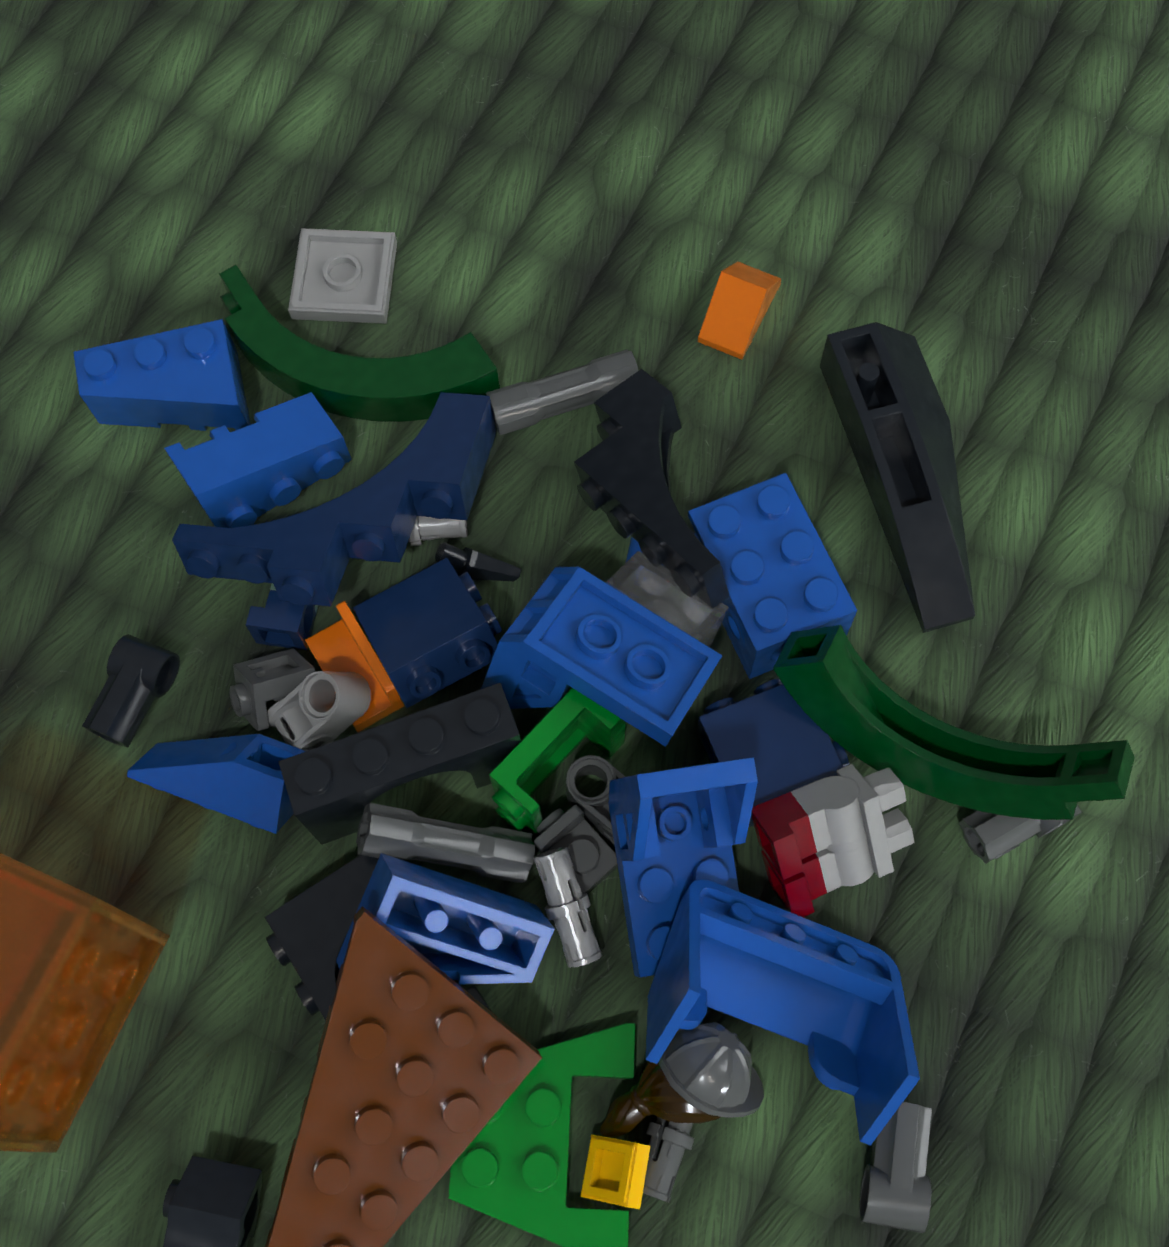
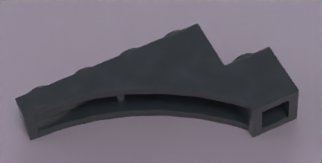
[574,369,730,609]

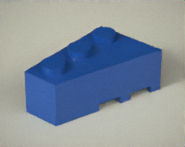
[73,319,251,431]
[164,392,352,528]
[336,853,555,984]

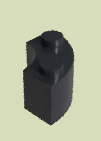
[163,1156,262,1247]

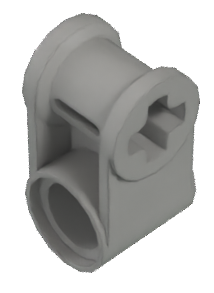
[267,671,371,751]

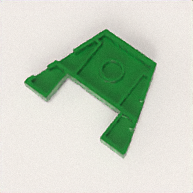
[448,1023,635,1247]

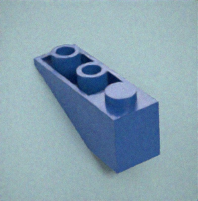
[127,734,306,834]

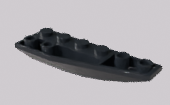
[820,322,975,633]

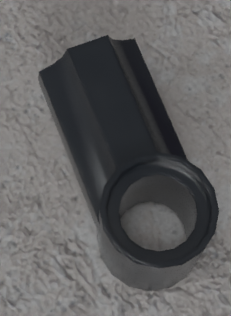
[82,634,180,748]

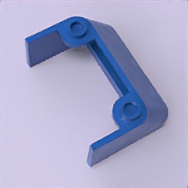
[645,880,920,1145]

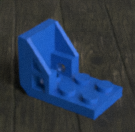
[481,566,722,747]
[608,757,758,978]

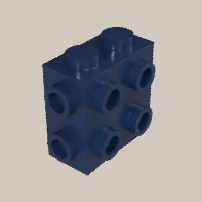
[353,558,502,708]
[696,678,850,828]

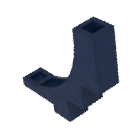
[172,392,496,607]

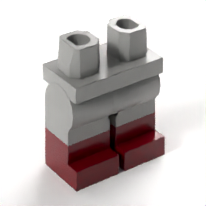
[751,764,915,917]

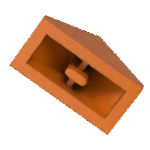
[698,261,782,360]

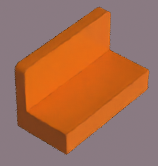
[305,601,404,732]

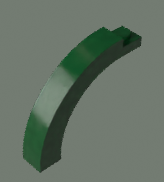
[219,265,500,422]
[773,625,1135,820]

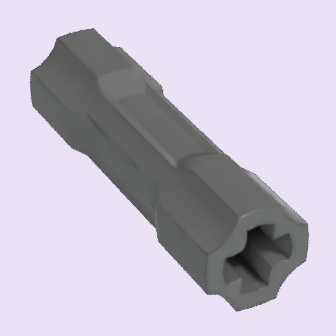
[486,349,638,435]
[356,803,535,883]

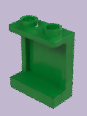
[489,688,626,836]

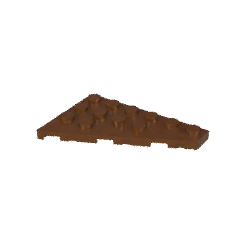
[265,906,542,1247]

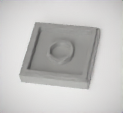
[288,228,397,324]

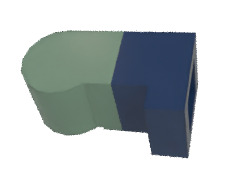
[245,583,318,651]

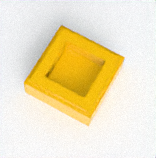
[580,1134,650,1209]

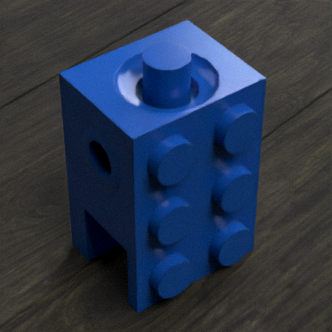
[688,473,857,679]

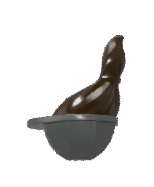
[600,1022,764,1137]

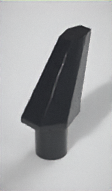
[435,542,521,582]

